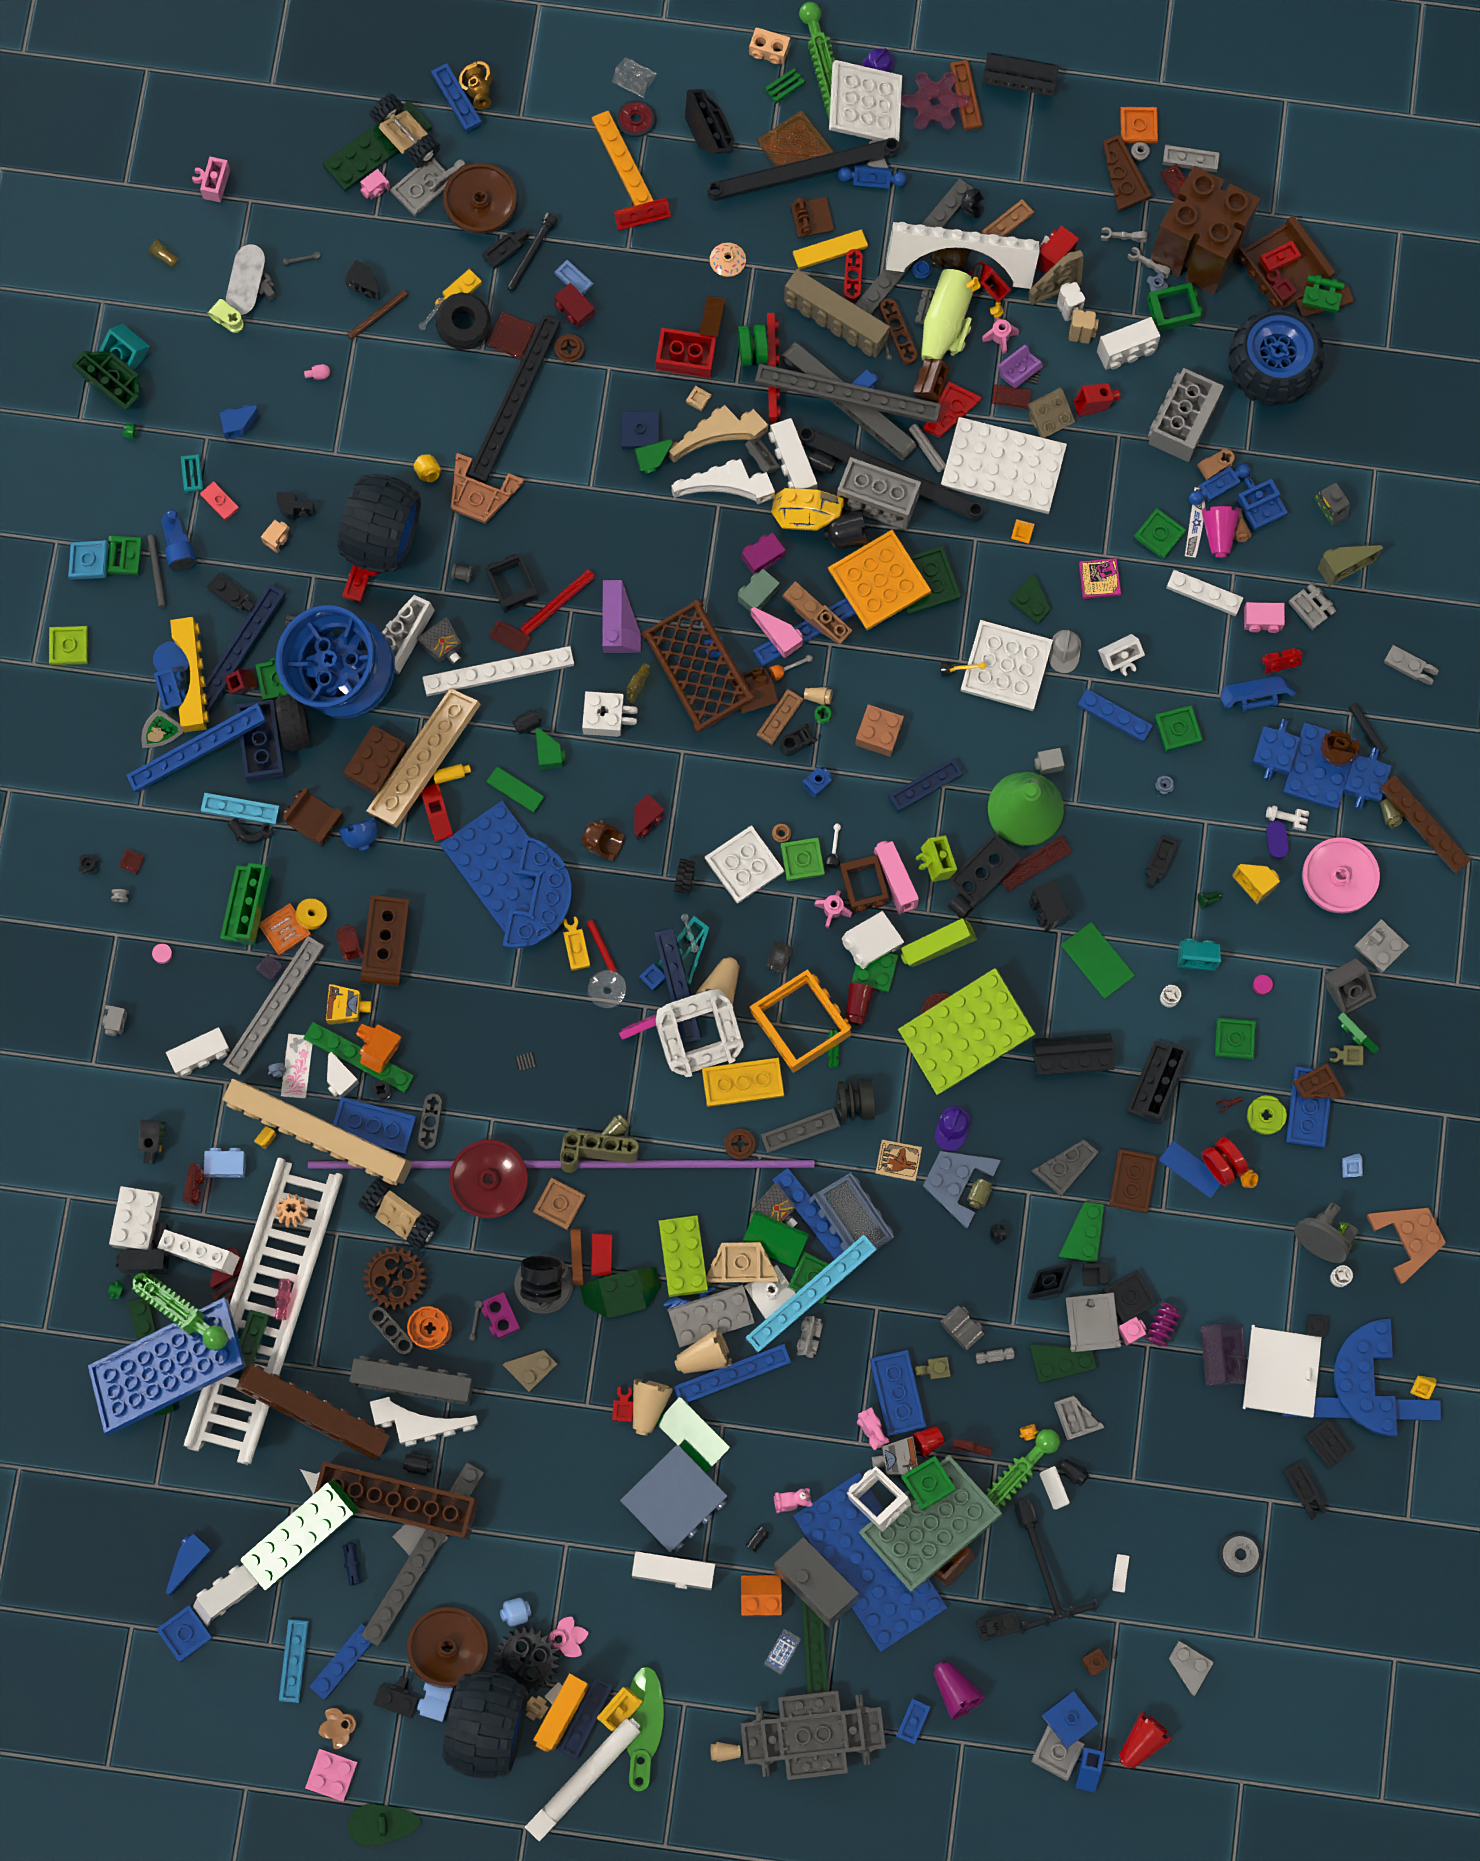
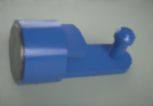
[161,509,196,571]

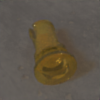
[148,239,178,267]

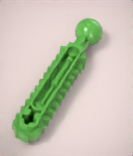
[799,2,835,119]
[132,1272,228,1351]
[986,1429,1060,1512]

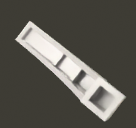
[671,459,775,505]
[370,1397,479,1447]

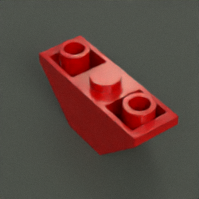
[421,783,453,842]

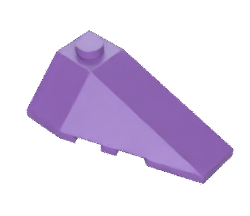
[603,580,641,653]

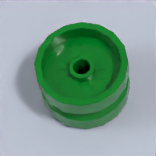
[738,324,769,367]

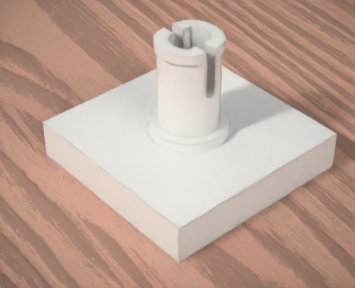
[744,1265,796,1320]

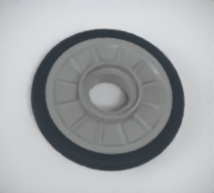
[1219,1532,1262,1577]

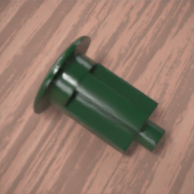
[1197,891,1222,910]

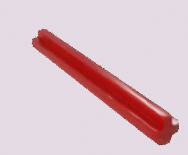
[520,570,595,636]

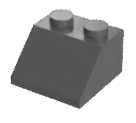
[1323,958,1377,1014]

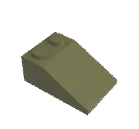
[1317,545,1383,587]

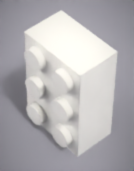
[1097,317,1160,370]
[109,1186,163,1250]

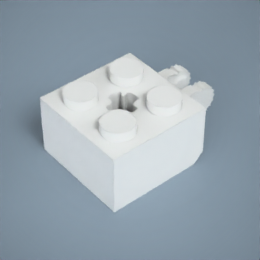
[582,691,638,737]

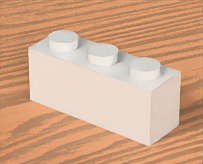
[166,1027,231,1077]

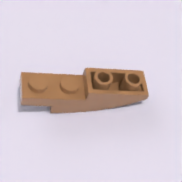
[782,581,852,645]

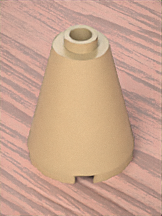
[696,957,739,1006]
[675,1329,732,1374]
[633,1379,673,1436]

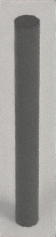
[147,535,166,607]

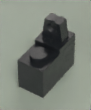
[975,1611,1021,1642]

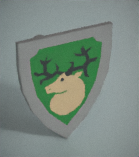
[141,708,184,748]

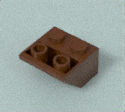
[730,667,778,714]

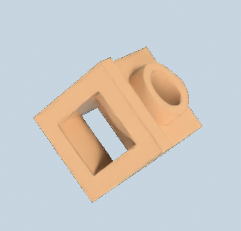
[261,520,290,553]

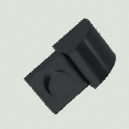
[276,492,315,521]

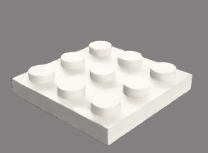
[705,825,784,904]

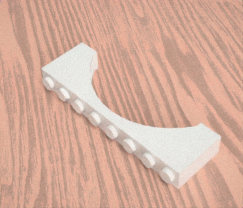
[886,222,1039,289]

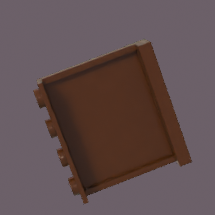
[1237,215,1336,310]

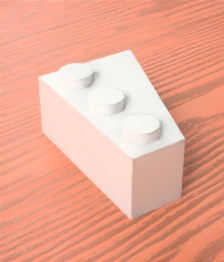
[192,1565,259,1628]

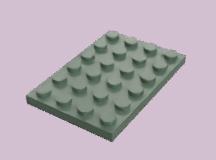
[859,1455,1002,1593]

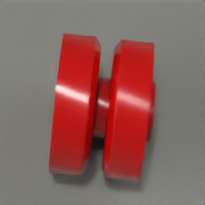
[1201,1136,1249,1187]

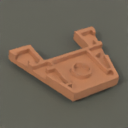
[451,453,524,524]
[1367,1208,1446,1285]

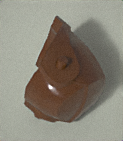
[581,820,625,861]

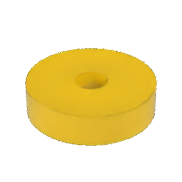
[295,898,327,930]

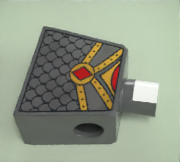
[418,617,462,665]
[750,1183,799,1228]

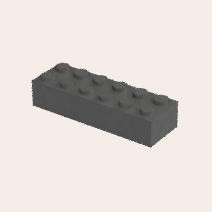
[349,1356,474,1406]

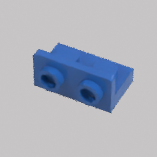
[154,666,189,710]

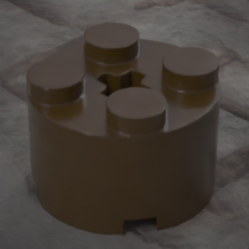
[930,247,972,271]

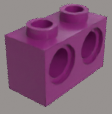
[481,1292,520,1340]

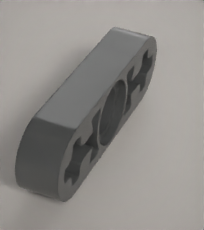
[418,1094,442,1150]

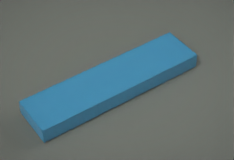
[279,1619,309,1703]

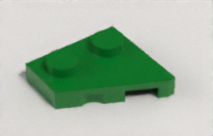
[1338,1012,1380,1054]

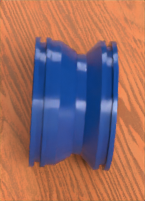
[276,605,395,719]

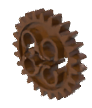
[362,1246,427,1311]

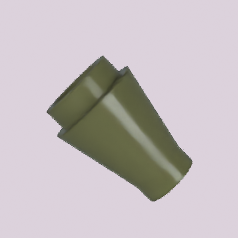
[1380,799,1403,828]
[601,1114,630,1137]

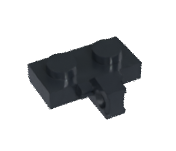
[373,1676,418,1718]

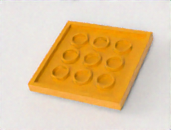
[828,530,931,631]

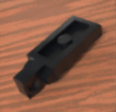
[482,227,529,269]
[207,573,255,613]
[1145,835,1178,888]

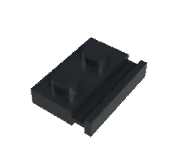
[1305,1420,1352,1469]

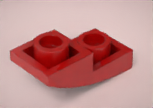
[591,1233,612,1276]

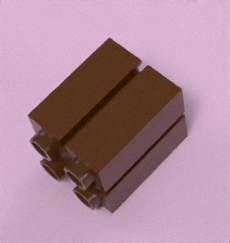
[1150,165,1260,295]

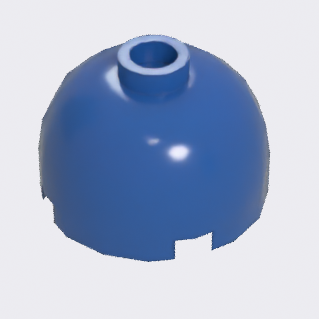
[338,818,378,851]

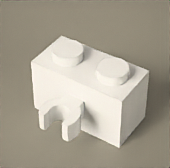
[1098,634,1145,676]

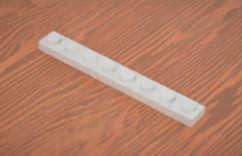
[423,646,574,696]

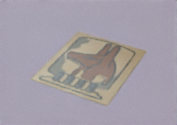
[876,1140,922,1181]

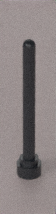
[507,213,558,291]

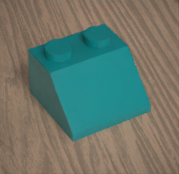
[99,324,150,370]
[1177,939,1221,971]

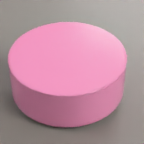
[152,944,172,964]

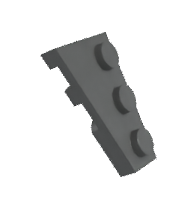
[1031,1140,1099,1197]

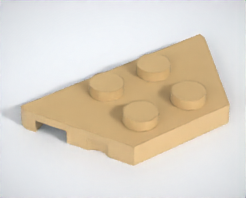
[706,1242,780,1283]

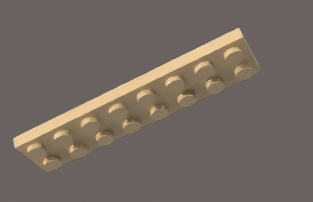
[366,688,481,828]

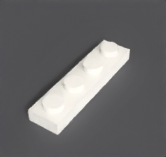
[1166,570,1243,616]

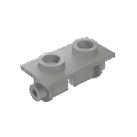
[797,1316,823,1358]

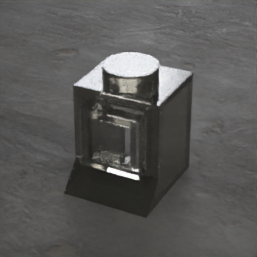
[766,941,793,973]

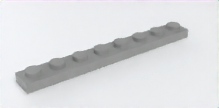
[223,936,325,1076]

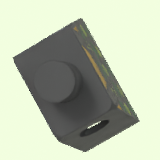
[1313,483,1350,526]

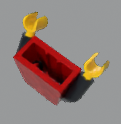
[966,261,1011,318]

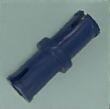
[342,1543,361,1586]

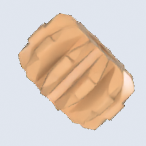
[275,1194,309,1227]

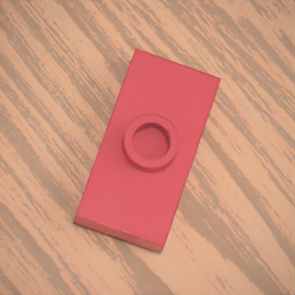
[200,482,239,521]

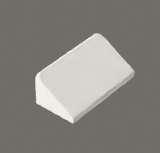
[1040,1466,1070,1510]

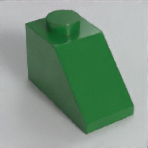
[634,439,672,473]
[535,728,566,770]

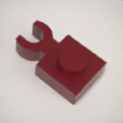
[1266,269,1297,303]

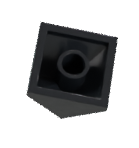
[1028,1263,1072,1301]

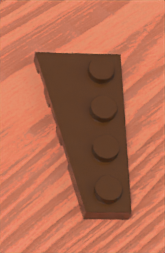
[1102,134,1152,212]

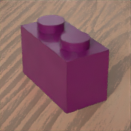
[742,533,785,575]

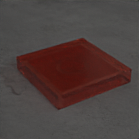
[487,312,536,360]

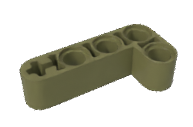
[560,1131,639,1173]

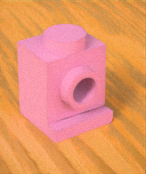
[360,169,390,200]

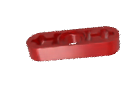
[844,249,863,302]

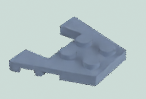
[923,1151,1000,1229]

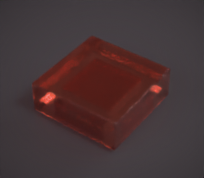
[119,849,145,875]

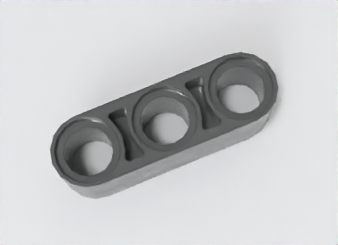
[369,1307,414,1356]

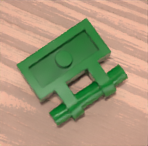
[1301,274,1345,313]

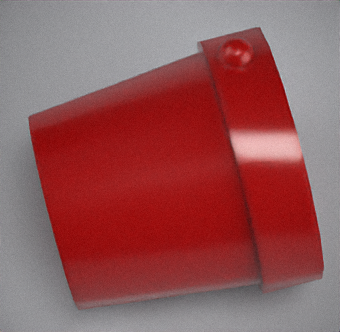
[913,1426,944,1457]

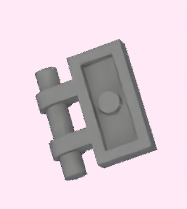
[1288,583,1337,631]

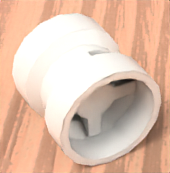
[1160,985,1181,1008]
[1330,1265,1353,1287]

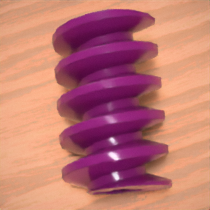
[1144,1303,1182,1347]

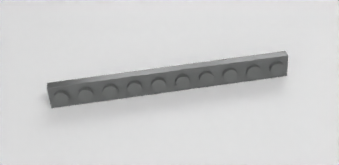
[855,178,973,315]
[755,364,941,424]
[361,1463,484,1647]

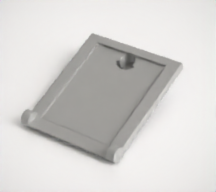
[1066,1293,1121,1352]

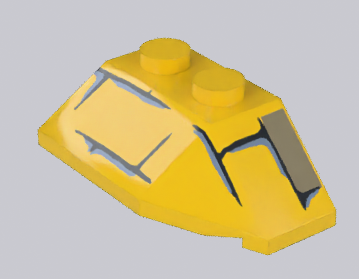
[771,488,844,531]

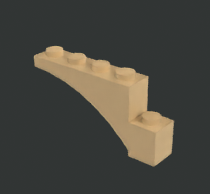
[669,405,768,462]

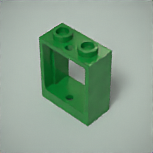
[1147,283,1203,332]

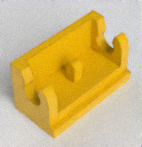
[597,1687,643,1731]

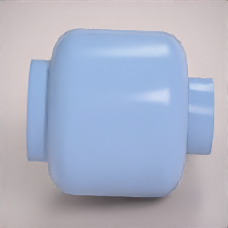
[500,1598,531,1626]

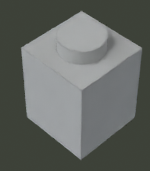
[1034,748,1064,775]

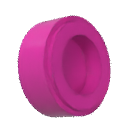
[1252,975,1273,995]

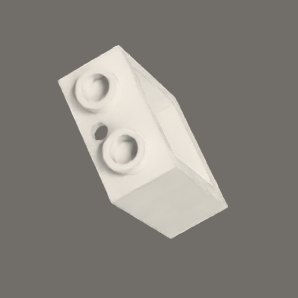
[847,1466,911,1532]

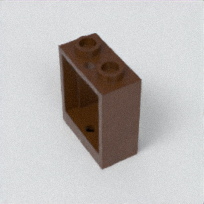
[839,855,889,913]

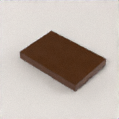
[1109,1149,1157,1214]

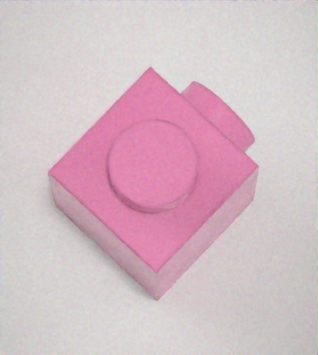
[1118,1317,1146,1346]

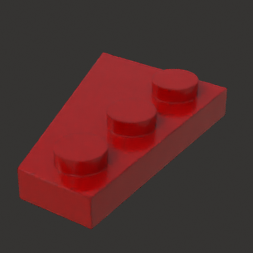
[923,382,982,438]

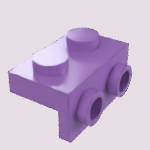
[998,345,1043,388]

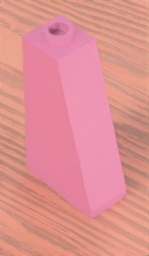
[874,841,919,914]

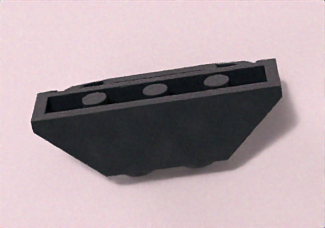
[685,89,734,154]

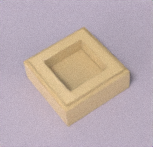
[686,386,711,412]

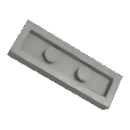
[1162,145,1219,172]

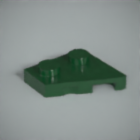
[1009,574,1050,625]

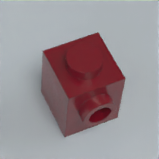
[225,669,258,694]

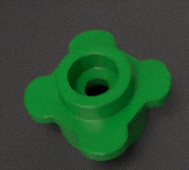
[107,1280,123,1299]

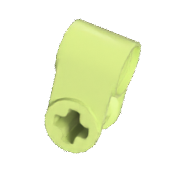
[208,299,244,333]

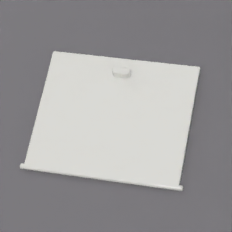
[1243,1325,1322,1418]

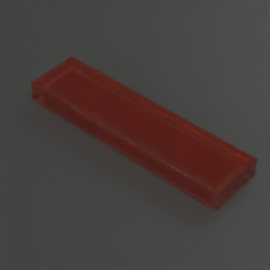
[1001,836,1072,892]

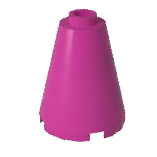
[1202,506,1239,558]

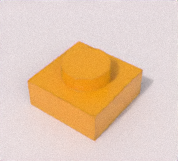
[1011,519,1034,544]

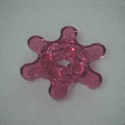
[901,72,969,130]

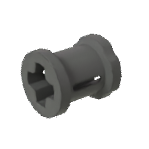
[451,563,473,583]

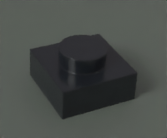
[1305,1315,1329,1338]

